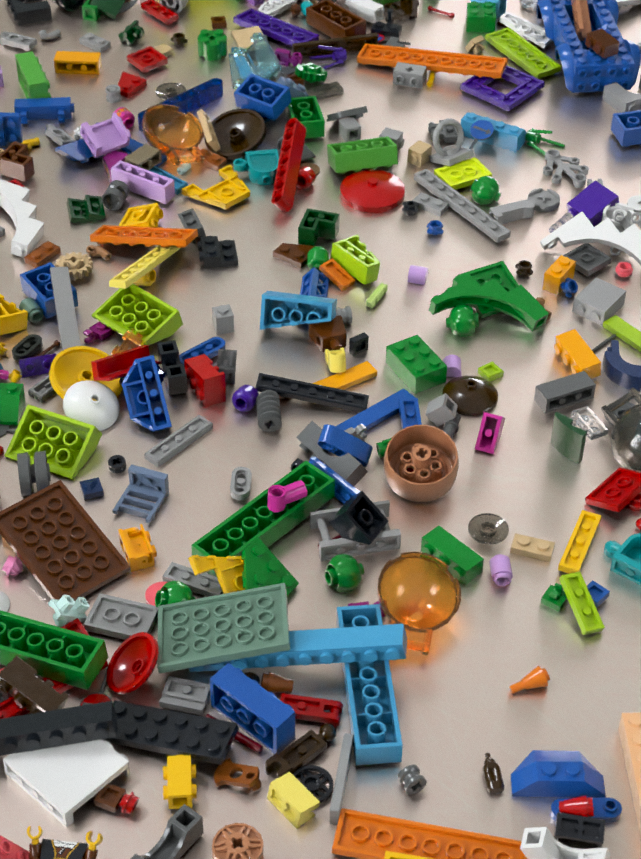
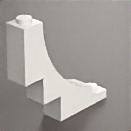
[0,179,44,258]
[540,212,641,265]

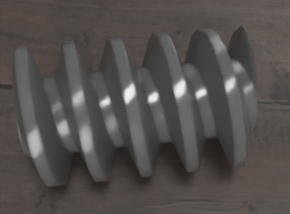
[256,390,282,432]

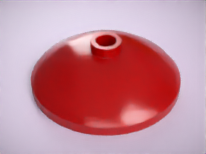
[107,632,159,694]

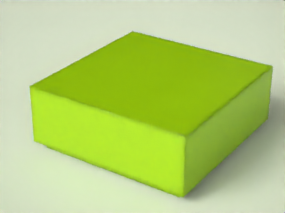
[478,361,504,382]

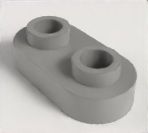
[230,467,252,500]

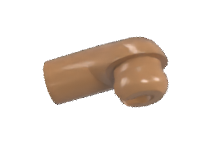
[86,245,112,261]

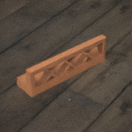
[571,0,592,41]

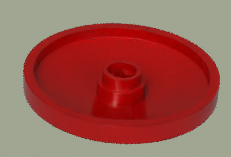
[340,170,405,213]

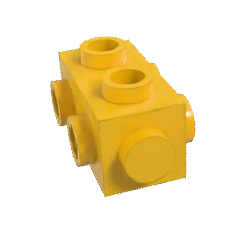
[163,755,197,809]

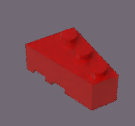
[184,354,226,408]

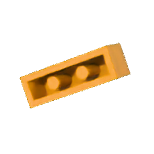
[54,51,102,75]
[554,329,601,379]

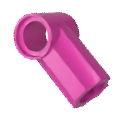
[267,480,308,512]

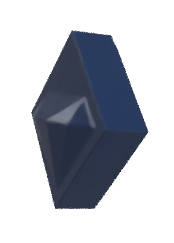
[80,477,104,500]

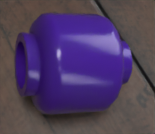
[232,385,259,412]

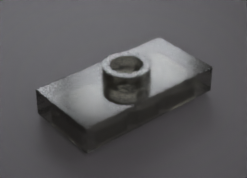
[310,81,343,100]

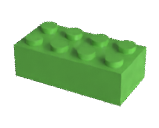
[15,51,51,99]
[327,136,398,174]

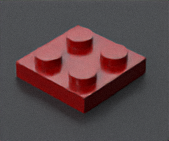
[127,46,168,73]

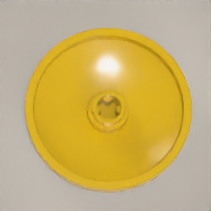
[49,346,124,401]

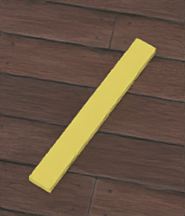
[109,245,180,289]

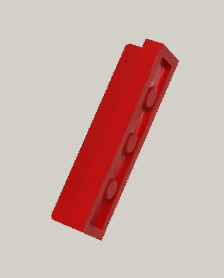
[91,345,161,381]

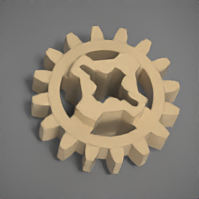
[55,252,93,281]

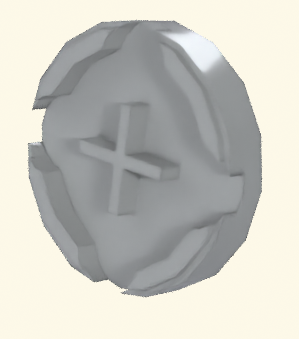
[527,188,560,212]

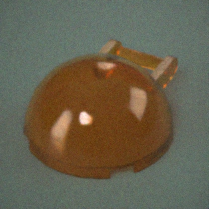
[142,104,204,166]
[377,552,461,656]

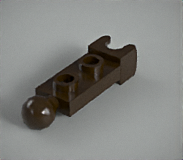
[265,724,337,778]

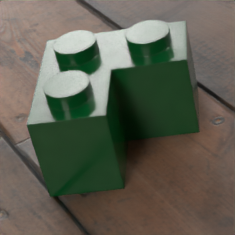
[298,208,340,246]

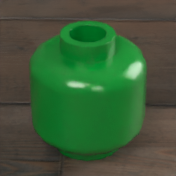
[307,246,329,272]

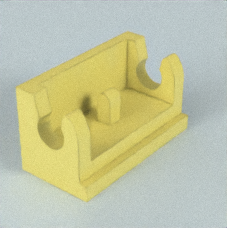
[267,772,320,829]

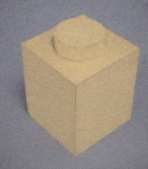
[407,140,432,167]

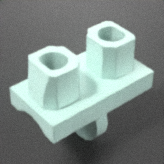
[48,595,90,627]

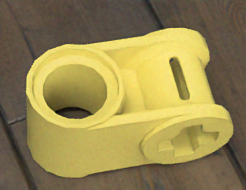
[325,348,346,373]

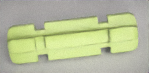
[366,283,388,308]

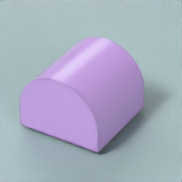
[408,265,428,285]
[443,355,461,377]

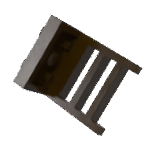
[383,0,419,23]

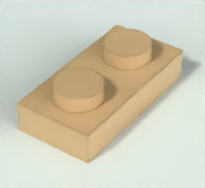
[510,533,555,562]

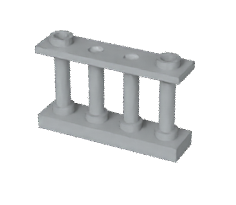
[310,500,401,561]

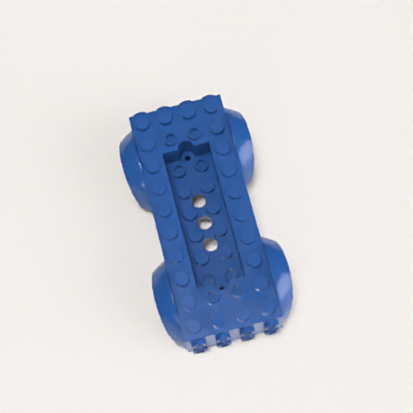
[536,0,641,93]

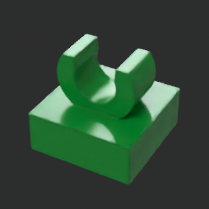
[541,583,568,612]

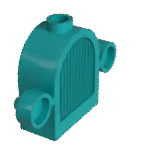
[233,149,279,186]
[604,533,641,586]

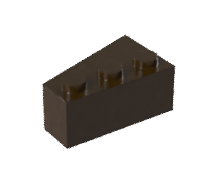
[0,656,69,714]

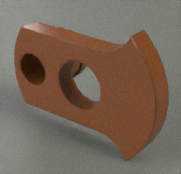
[214,758,262,791]

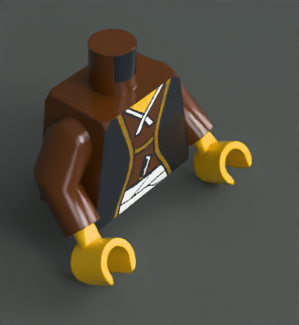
[27,826,103,859]

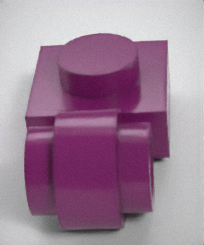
[275,48,303,67]

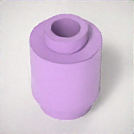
[489,554,513,586]

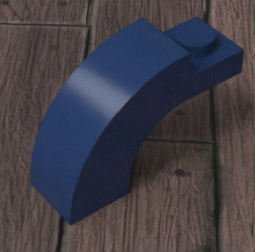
[602,340,641,392]

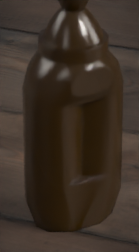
[483,753,504,794]

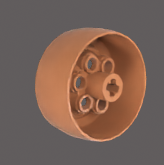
[384,425,459,502]

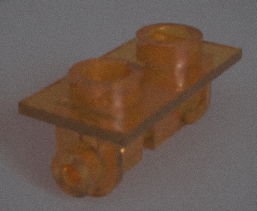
[111,329,143,355]

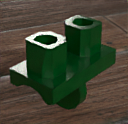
[119,20,144,46]

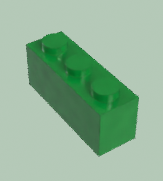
[421,525,484,585]

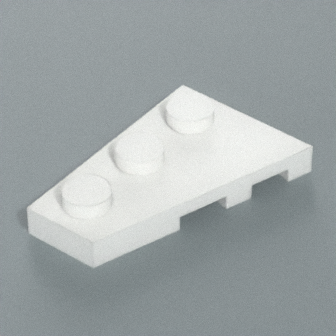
[257,0,297,17]

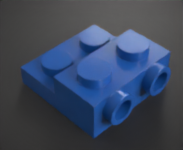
[0,112,23,146]

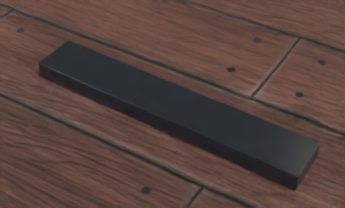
[255,373,369,412]

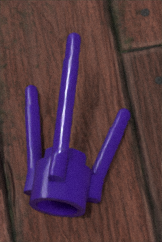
[309,45,347,69]

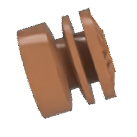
[212,823,264,859]

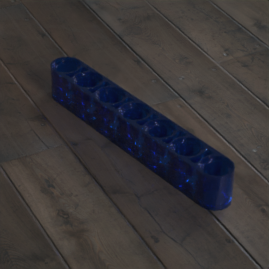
[138,78,223,132]

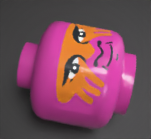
[114,107,135,129]

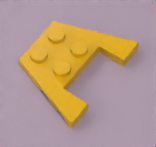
[182,164,250,209]
[188,555,245,594]

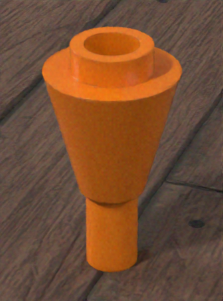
[509,666,550,694]

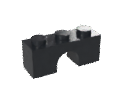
[157,340,188,395]

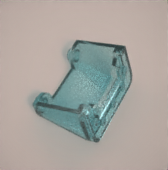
[229,32,282,89]

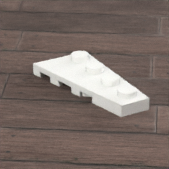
[499,12,553,49]

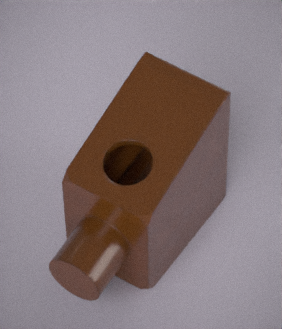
[309,315,347,352]

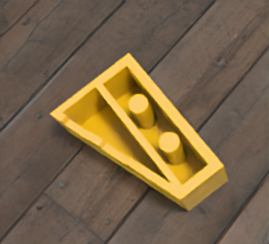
[0,294,28,336]

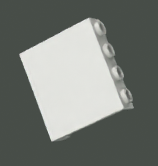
[3,739,130,827]

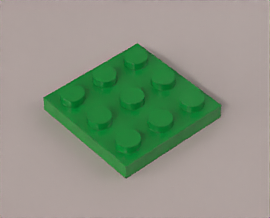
[458,261,519,318]

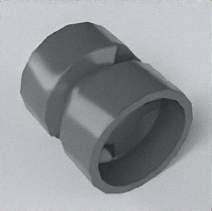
[102,180,129,211]

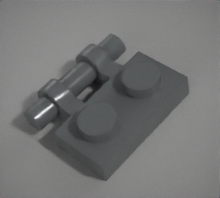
[428,120,458,143]

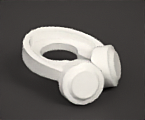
[521,0,538,11]

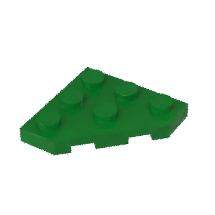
[241,537,299,596]

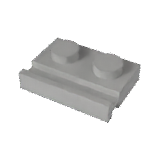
[159,676,210,716]

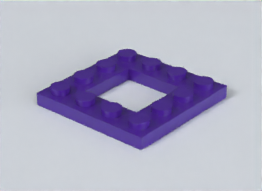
[460,65,545,111]

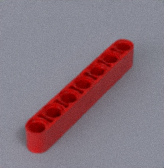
[271,118,306,213]

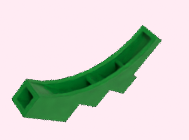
[429,272,549,331]

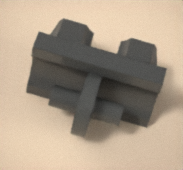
[217,349,237,384]

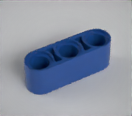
[318,424,373,467]

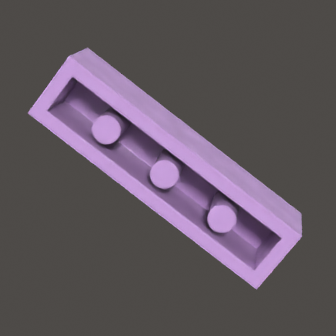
[111,160,175,204]

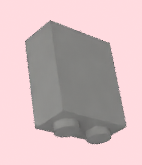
[572,278,626,326]

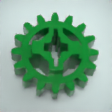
[295,62,328,83]

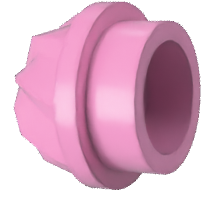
[2,555,23,576]

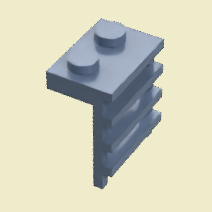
[112,464,169,523]

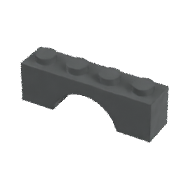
[296,421,368,486]
[131,804,204,859]

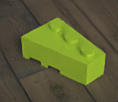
[330,234,380,285]

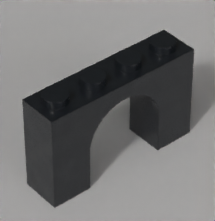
[6,0,52,26]

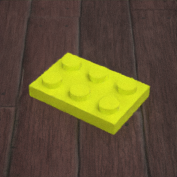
[434,157,492,190]

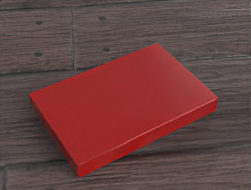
[585,467,641,513]

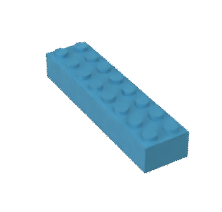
[336,604,403,765]

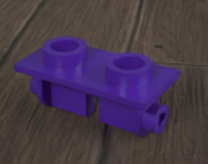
[19,353,56,378]

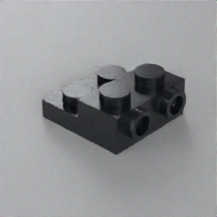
[198,236,238,269]

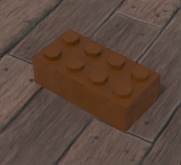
[306,0,366,38]

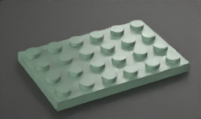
[157,583,291,673]

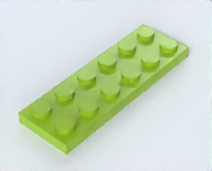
[485,27,562,79]

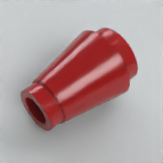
[559,795,594,817]

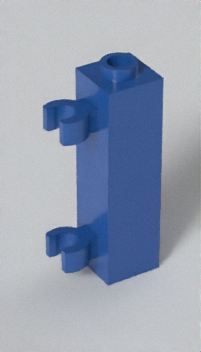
[14,97,75,124]

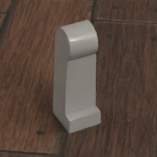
[489,200,535,225]

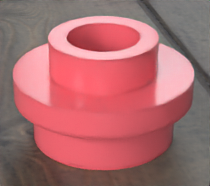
[615,262,633,277]

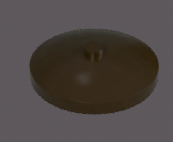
[204,109,266,160]

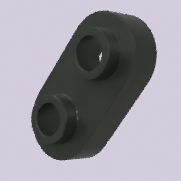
[12,334,43,361]

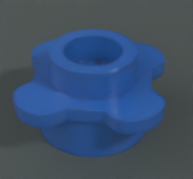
[427,220,444,235]
[561,278,578,298]

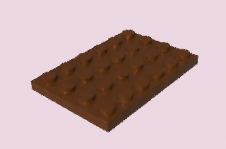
[0,480,130,601]

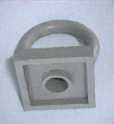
[429,118,474,166]

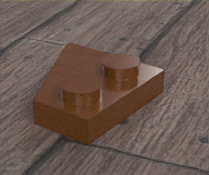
[273,243,315,269]

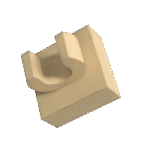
[465,35,485,55]

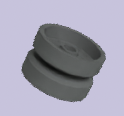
[17,451,51,497]

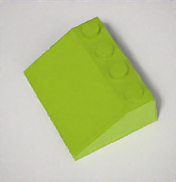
[92,284,183,346]
[4,404,102,480]

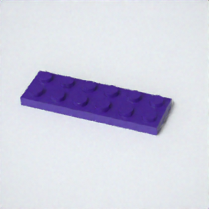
[233,8,319,46]

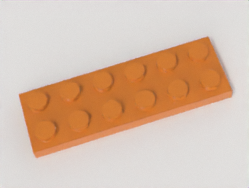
[90,225,198,248]

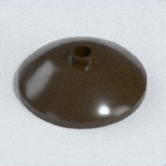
[442,375,498,416]

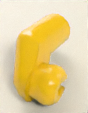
[22,137,40,151]

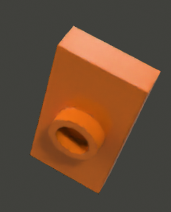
[319,258,356,291]

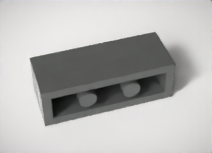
[534,371,596,413]

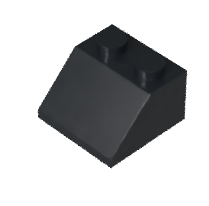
[329,491,388,545]

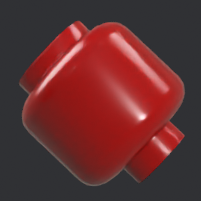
[296,166,316,190]

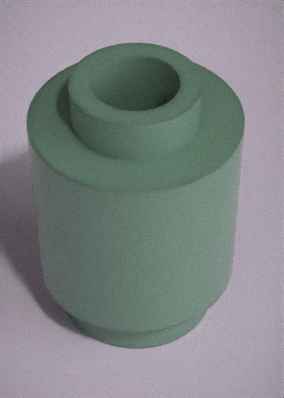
[19,298,43,323]

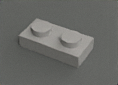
[79,33,111,53]
[412,193,449,217]

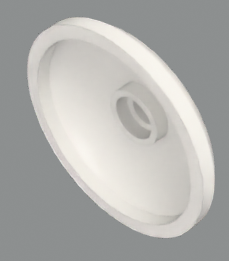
[63,380,120,432]

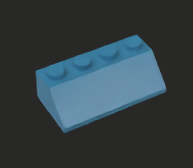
[461,112,527,153]

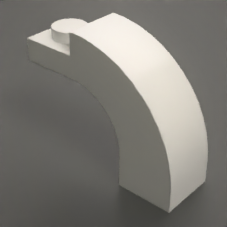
[520,827,611,859]

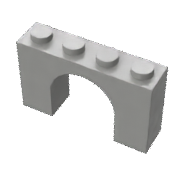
[602,74,641,113]

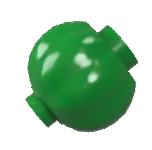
[470,176,502,205]
[446,304,479,337]
[324,554,364,593]
[155,580,196,607]

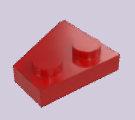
[118,72,147,99]

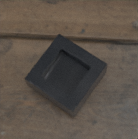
[349,332,369,356]

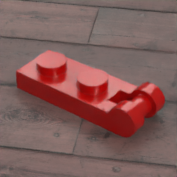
[280,693,343,727]

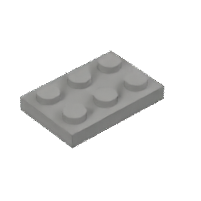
[84,593,158,640]

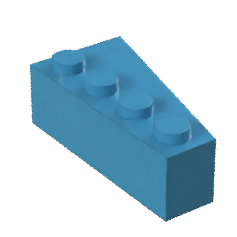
[260,291,337,330]

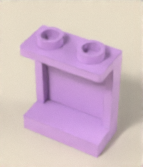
[80,112,131,158]

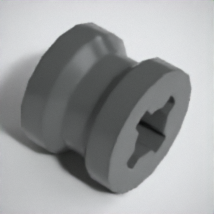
[398,765,427,795]

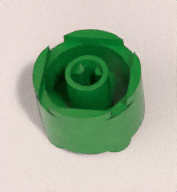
[198,29,227,61]

